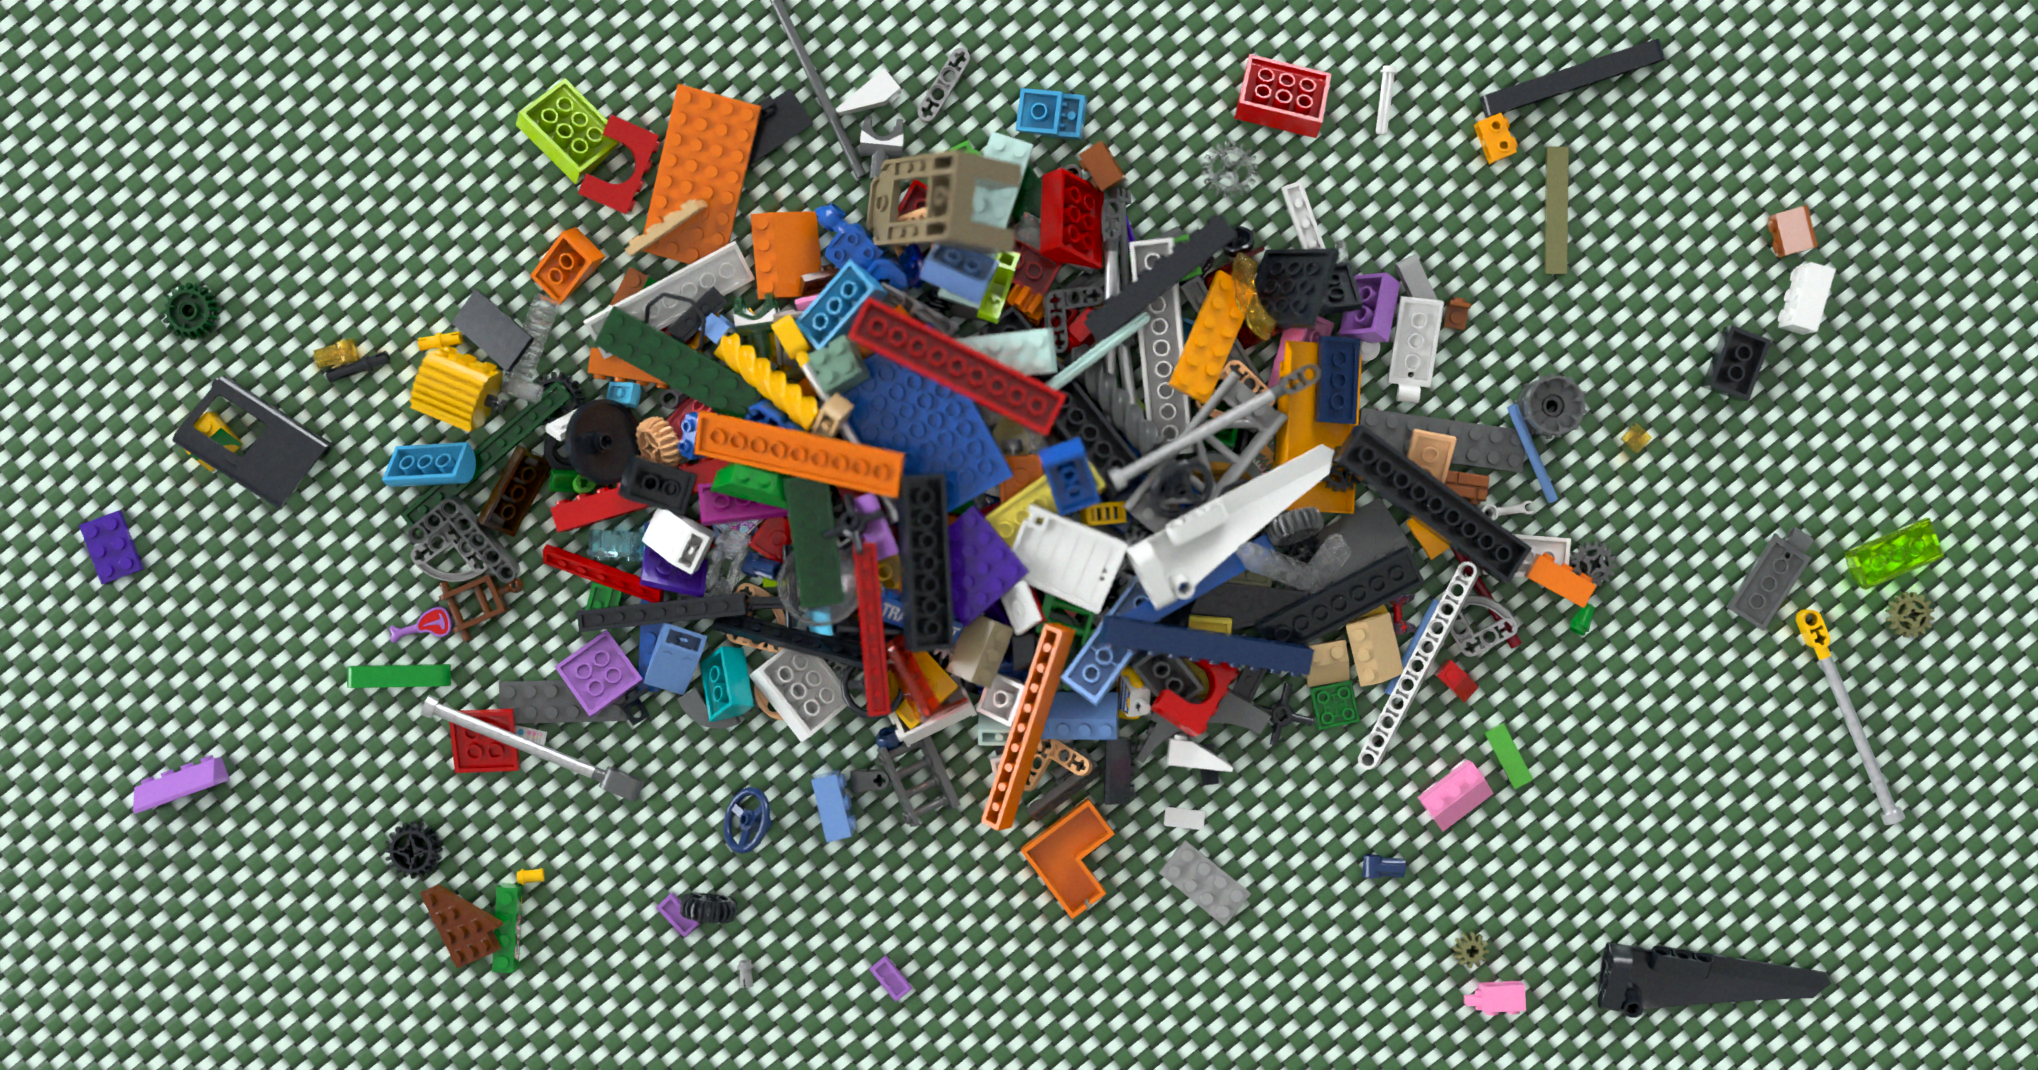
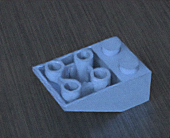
[643,623,707,695]

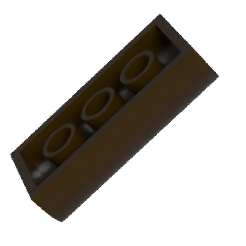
[477,445,552,537]

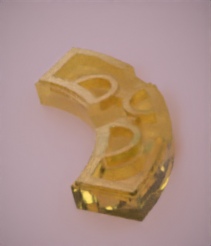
[1232,253,1276,341]

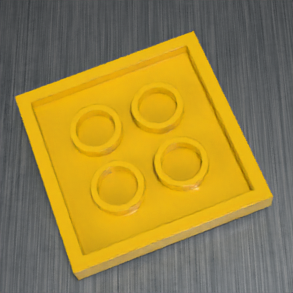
[887,650,959,730]

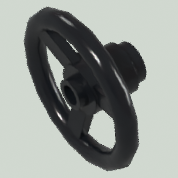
[1149,460,1214,519]
[840,654,908,720]

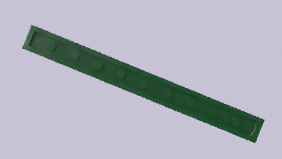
[401,381,573,531]

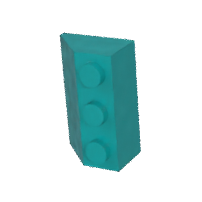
[700,646,754,722]

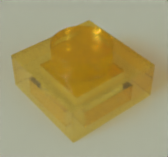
[1620,423,1652,453]

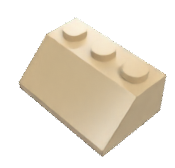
[1346,612,1404,687]

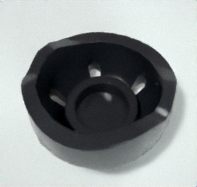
[1222,226,1255,258]

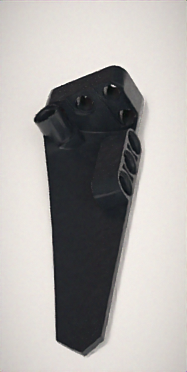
[1597,942,1831,1018]

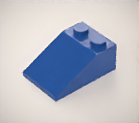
[1038,437,1101,516]

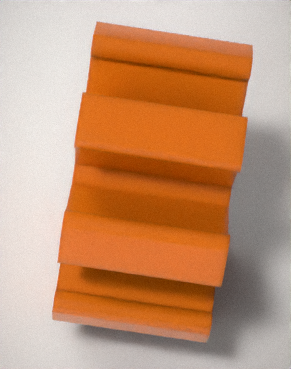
[1004,284,1044,327]

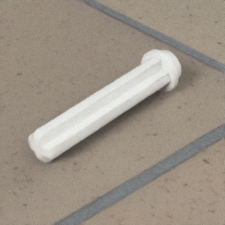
[1376,66,1397,135]

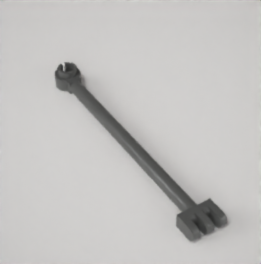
[1110,187,1139,346]

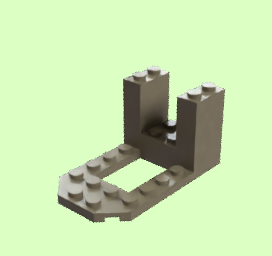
[866,150,1022,254]

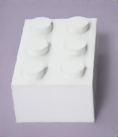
[1778,262,1836,335]

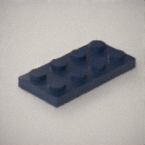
[1315,336,1360,424]

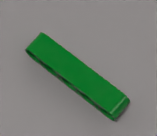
[347,664,451,688]

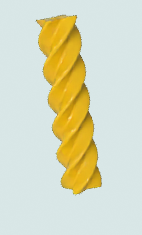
[714,333,821,431]

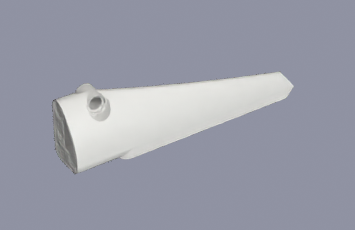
[1126,445,1334,610]

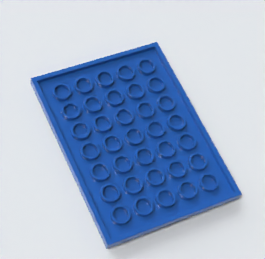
[840,322,1014,528]

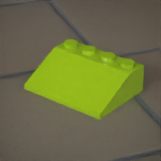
[516,78,620,184]

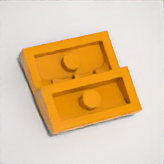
[1406,518,1450,560]

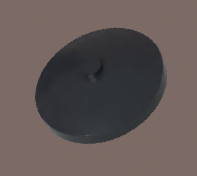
[565,399,641,485]

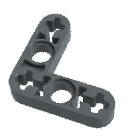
[1042,286,1104,353]

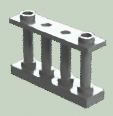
[876,735,961,827]

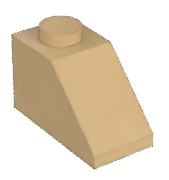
[811,393,854,439]

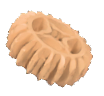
[636,416,682,467]

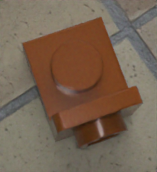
[1442,297,1471,331]

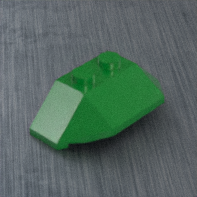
[711,462,793,509]

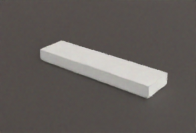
[1281,180,1325,249]

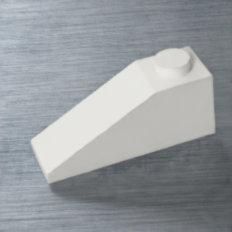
[835,68,902,116]

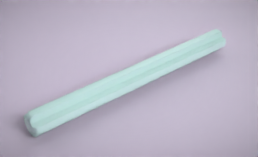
[1045,311,1150,390]

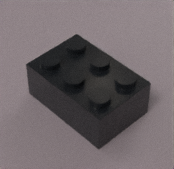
[1701,325,1772,402]

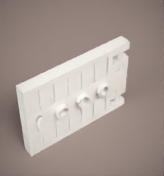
[1011,503,1128,614]

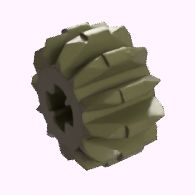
[1452,931,1489,968]

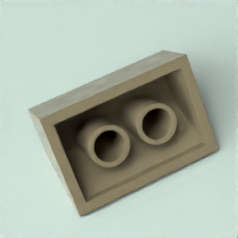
[946,615,1014,689]

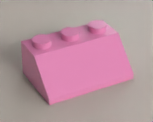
[1417,760,1494,832]

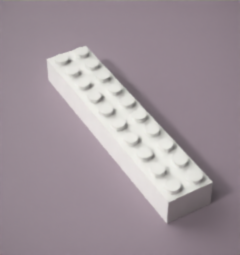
[1129,238,1195,454]

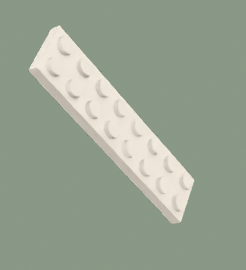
[583,241,755,359]

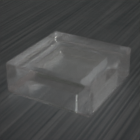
[1335,240,1348,264]

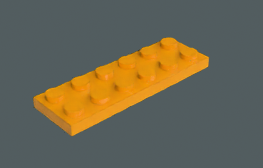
[1168,270,1256,404]

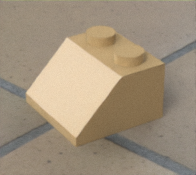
[1305,639,1350,687]

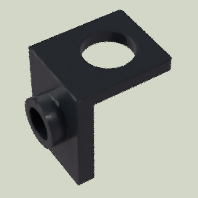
[620,687,650,726]

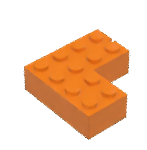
[1021,797,1114,919]

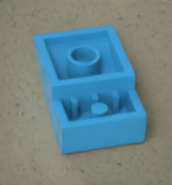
[1016,88,1088,141]

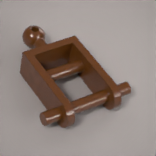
[439,574,523,642]

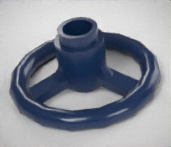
[723,787,772,854]

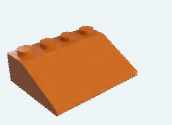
[751,211,822,302]

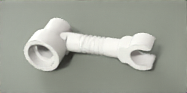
[1480,501,1534,520]

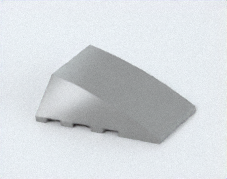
[880,282,960,339]

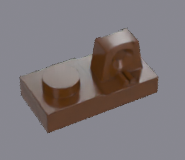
[799,264,840,296]

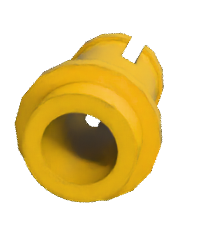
[517,868,544,886]

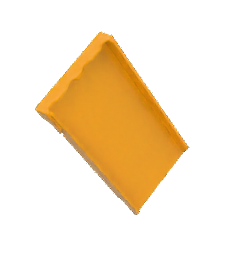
[1275,340,1362,514]

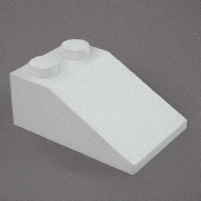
[1166,732,1233,772]

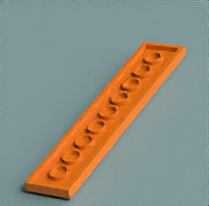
[694,411,905,498]

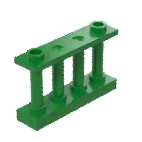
[1035,578,1103,646]

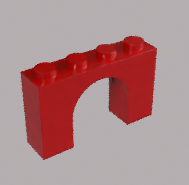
[577,114,660,215]
[1150,656,1239,737]

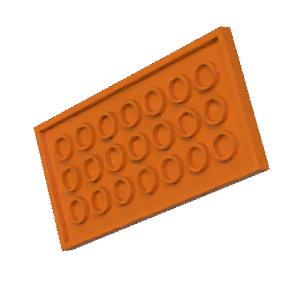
[643,84,762,264]

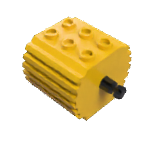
[410,346,507,432]

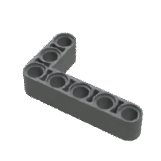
[408,495,520,583]

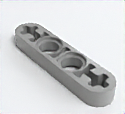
[918,48,970,123]

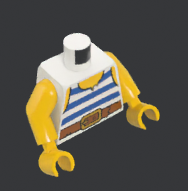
[1116,665,1151,720]

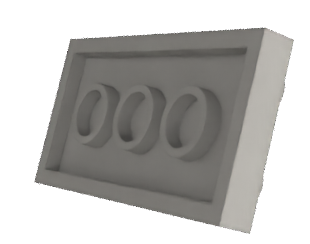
[1159,840,1251,927]

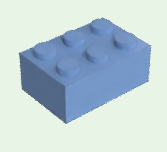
[811,769,857,842]

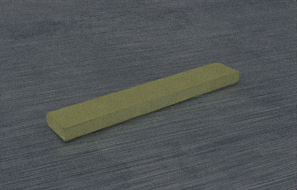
[1544,146,1569,275]

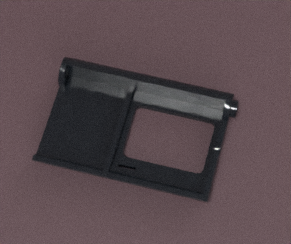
[172,375,333,510]

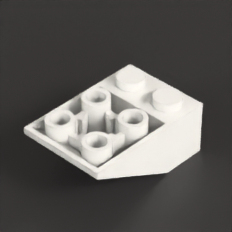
[642,508,716,575]

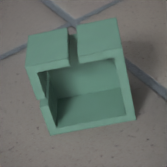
[808,334,871,397]

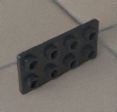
[748,89,813,167]

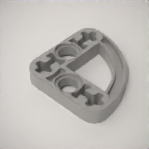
[411,522,490,582]
[1443,595,1518,657]

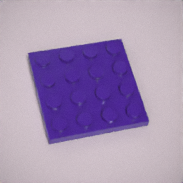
[948,505,1030,627]

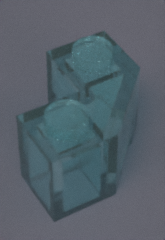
[588,530,649,562]

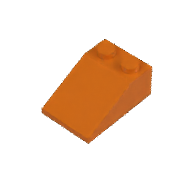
[530,227,606,305]

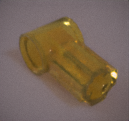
[313,338,360,368]

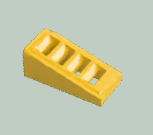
[1080,501,1126,526]

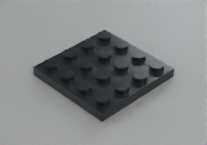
[1241,249,1340,328]

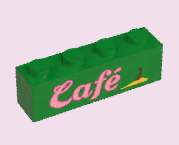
[492,883,523,973]

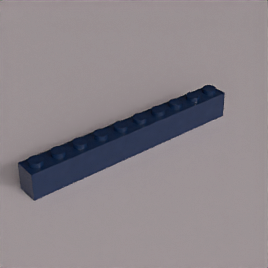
[1099,614,1314,677]

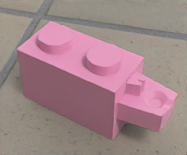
[1464,981,1526,1015]

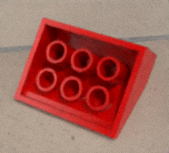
[1234,54,1331,138]
[1040,168,1104,269]

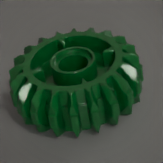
[161,283,221,340]

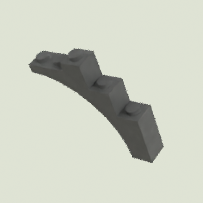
[1135,687,1271,763]

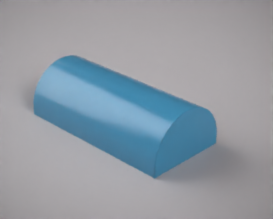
[382,442,476,487]

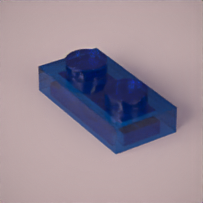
[899,244,925,289]

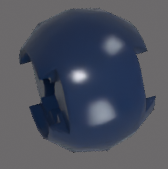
[876,727,902,751]

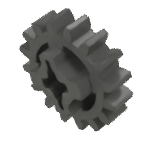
[1569,541,1617,586]

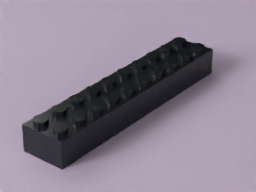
[979,305,1147,502]
[1332,425,1532,584]

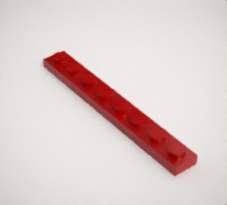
[853,542,891,717]

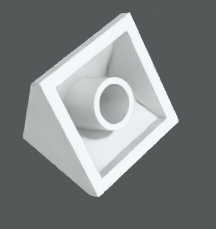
[976,673,1025,727]

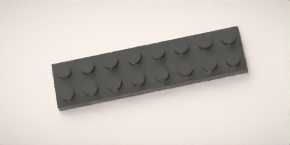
[1358,408,1525,473]

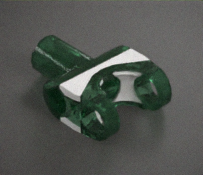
[734,292,780,358]

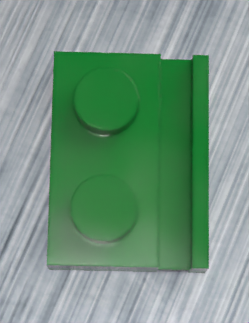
[585,582,623,631]

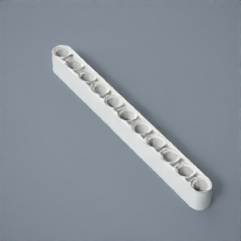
[1358,562,1479,769]

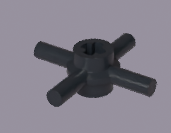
[823,493,885,555]
[1258,683,1313,746]

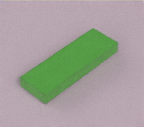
[1484,723,1533,789]

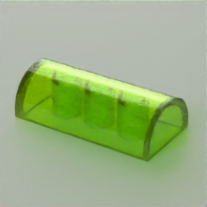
[1845,518,1944,590]

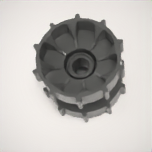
[1513,373,1588,439]

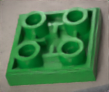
[1309,680,1360,730]

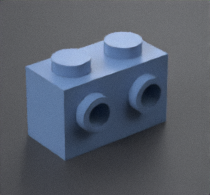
[699,313,745,345]

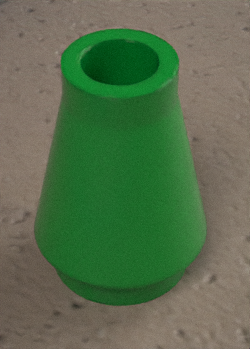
[1569,603,1596,636]

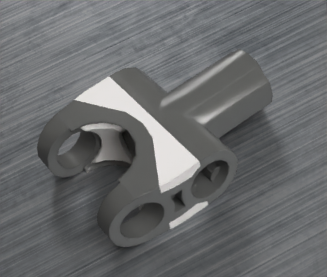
[860,116,904,180]

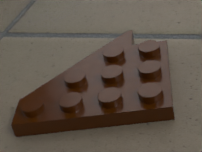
[420,884,503,968]

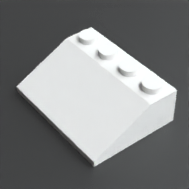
[749,648,855,742]

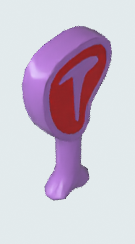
[390,606,453,643]

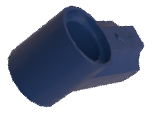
[740,551,783,581]
[1362,854,1406,878]

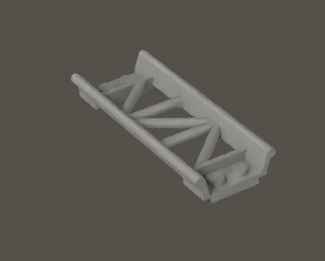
[1123,371,1288,534]

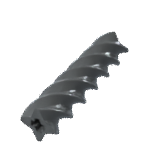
[1062,343,1167,457]

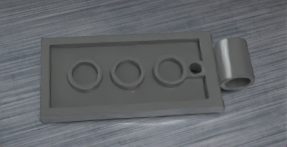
[1726,527,1814,631]

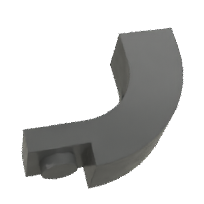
[677,687,756,729]

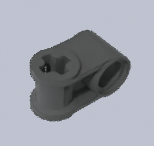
[850,769,891,793]

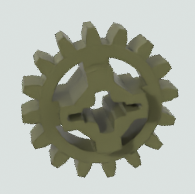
[1885,592,1935,638]

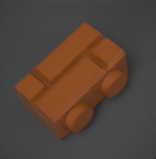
[1445,470,1489,505]

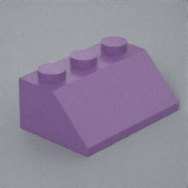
[1339,272,1400,343]
[853,492,899,561]

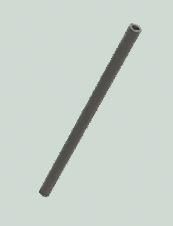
[770,0,866,179]

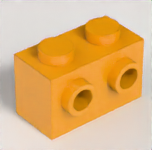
[1474,112,1518,165]

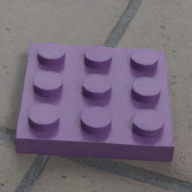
[554,630,644,718]

